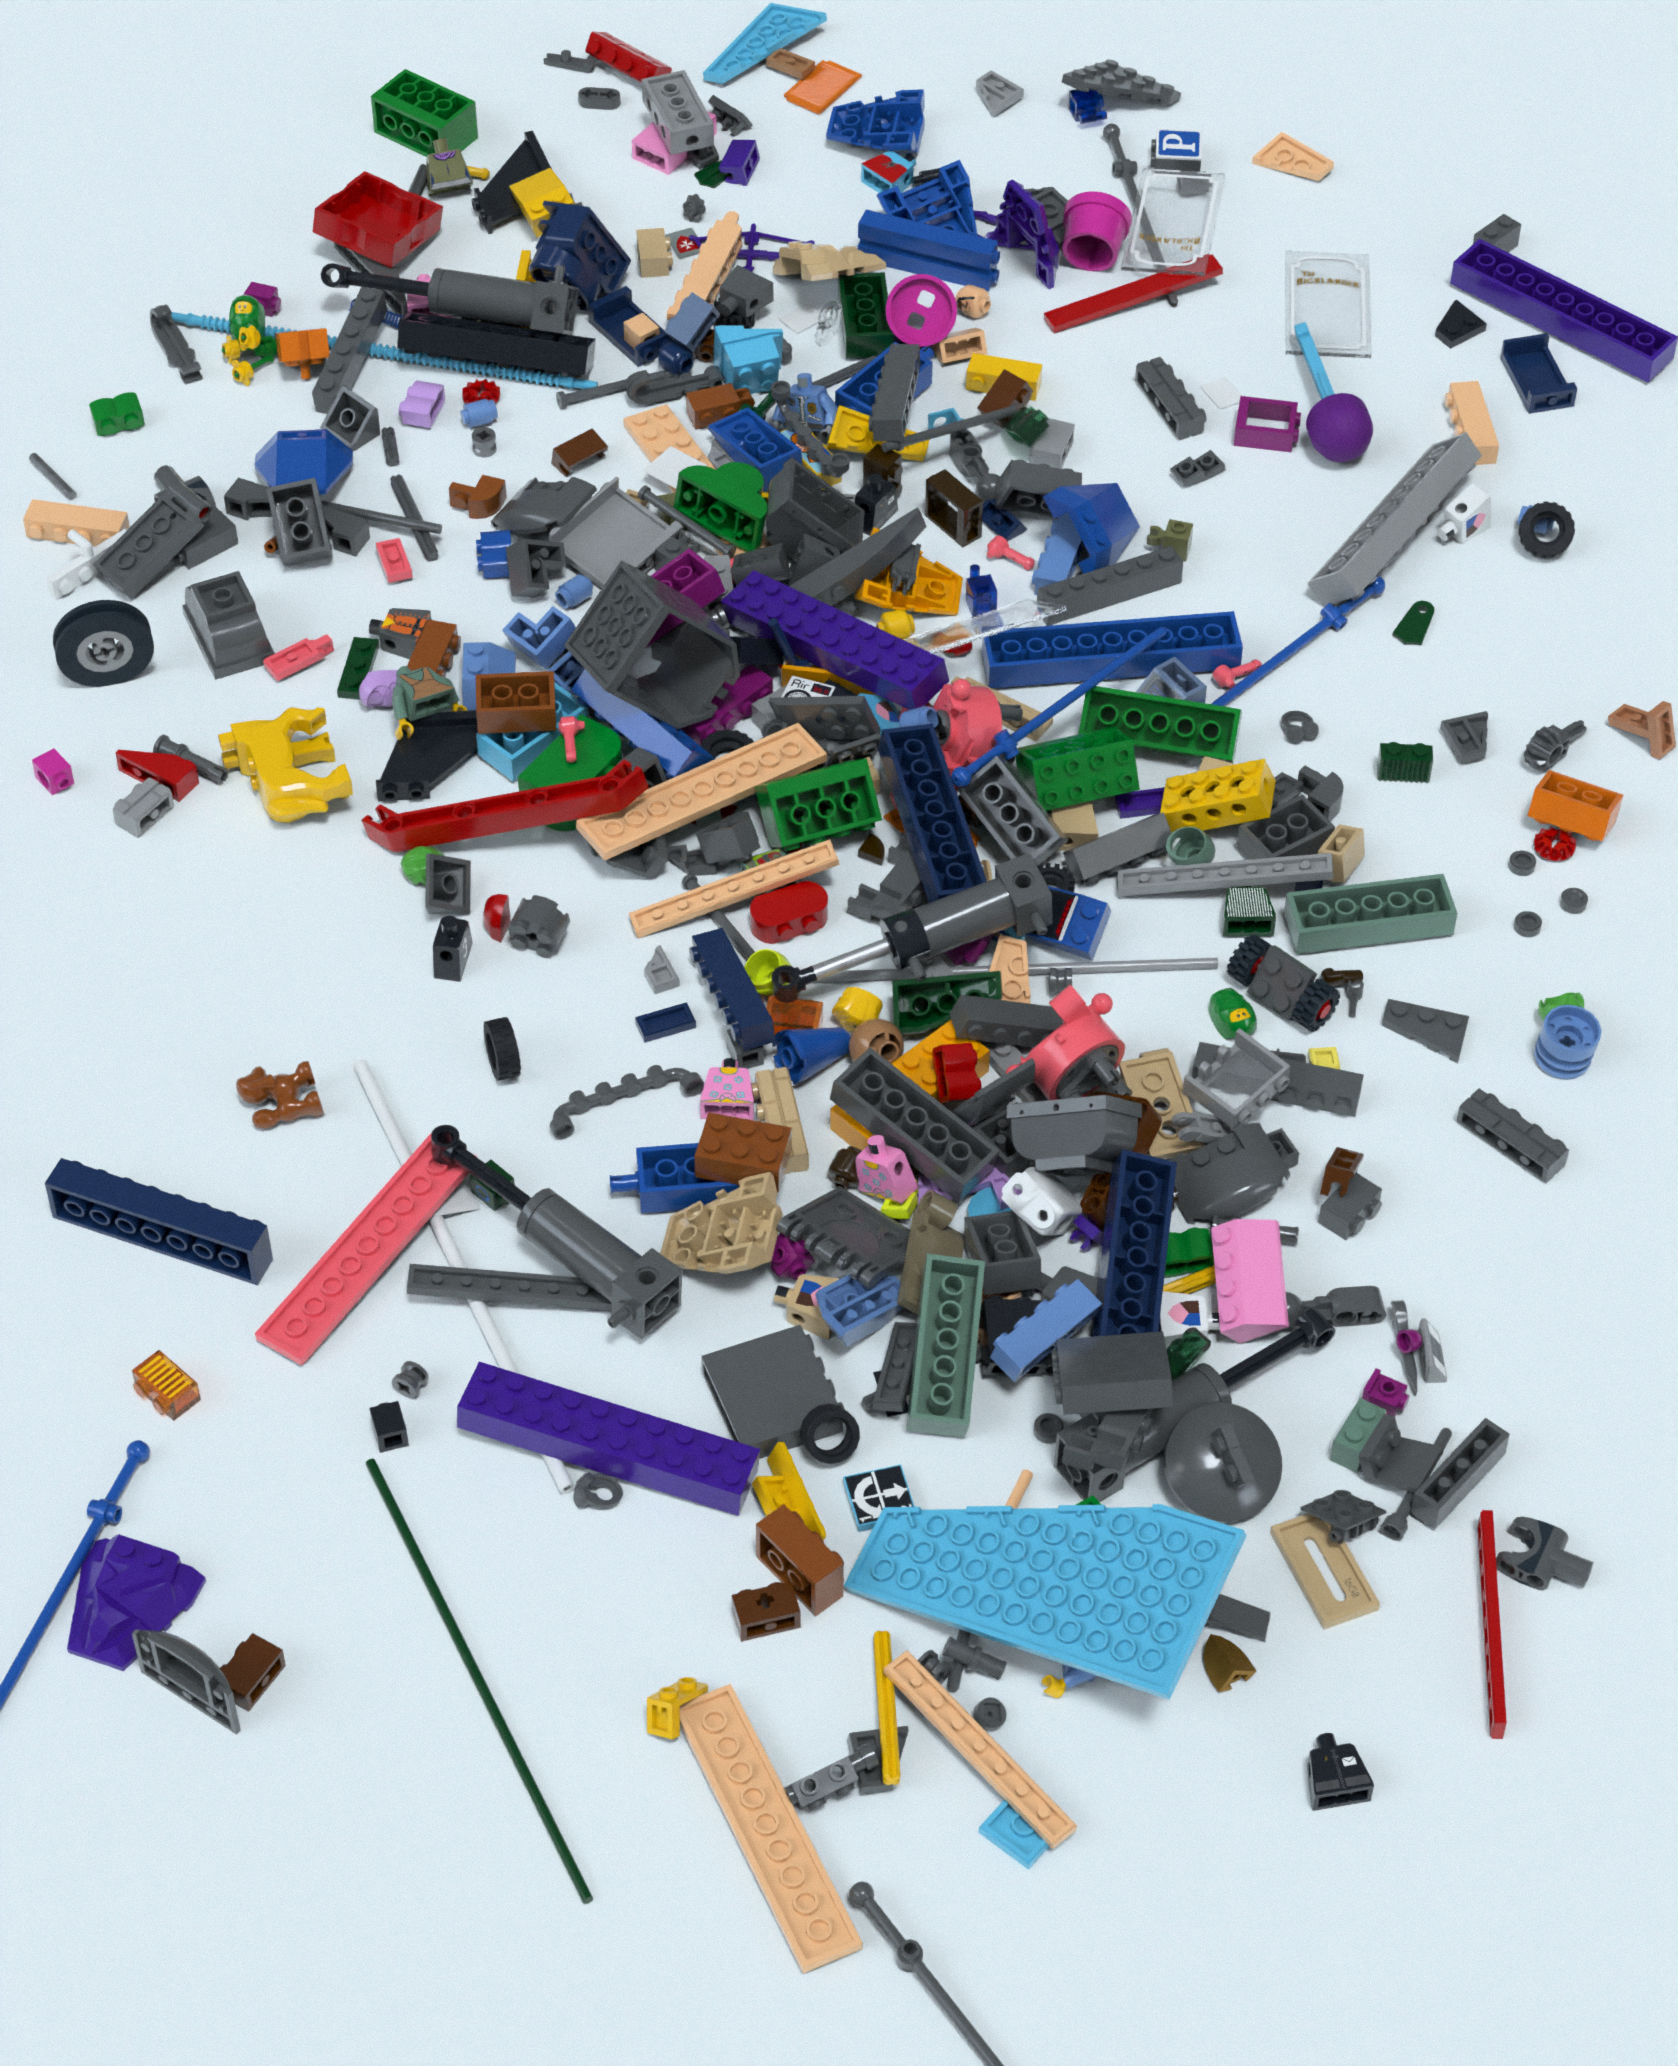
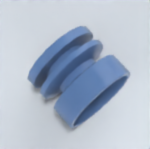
[1534,1005,1602,1079]

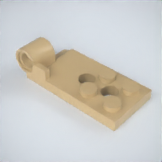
[1118,1048,1205,1159]

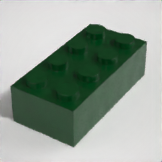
[838,272,894,359]

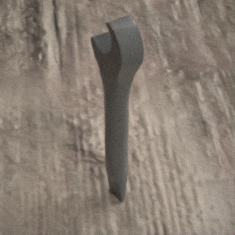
[1391,1300,1417,1396]

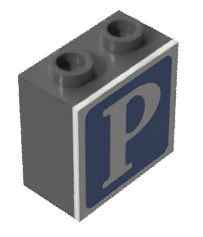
[1150,128,1202,178]

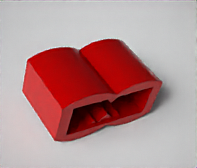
[932,1043,982,1103]

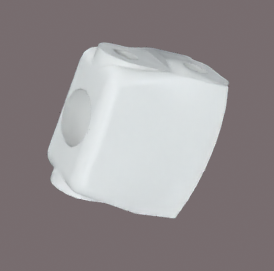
[1001,1167,1082,1235]

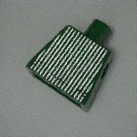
[1223,886,1276,937]

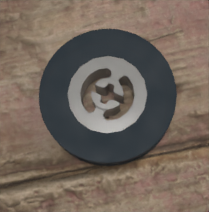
[53,600,154,687]

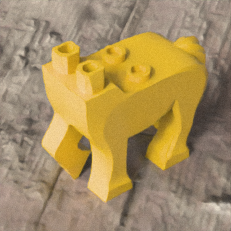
[218,707,353,823]

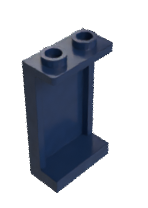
[588,286,673,367]
[1500,333,1578,414]

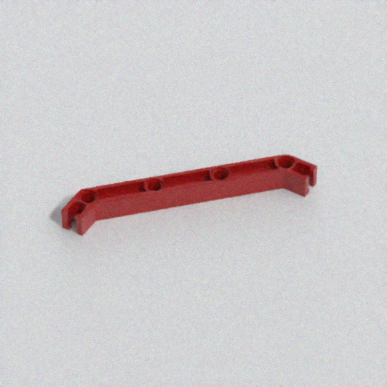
[361,759,649,852]

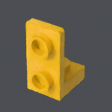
[647,1677,708,1740]

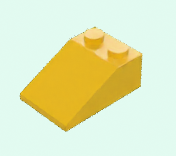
[509,168,575,237]

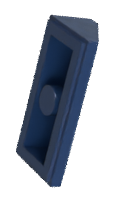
[982,499,1027,541]

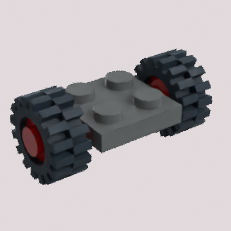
[1227,934,1340,1032]

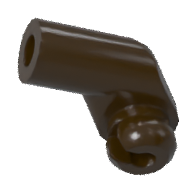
[1321,968,1363,987]

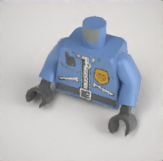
[770,373,838,443]

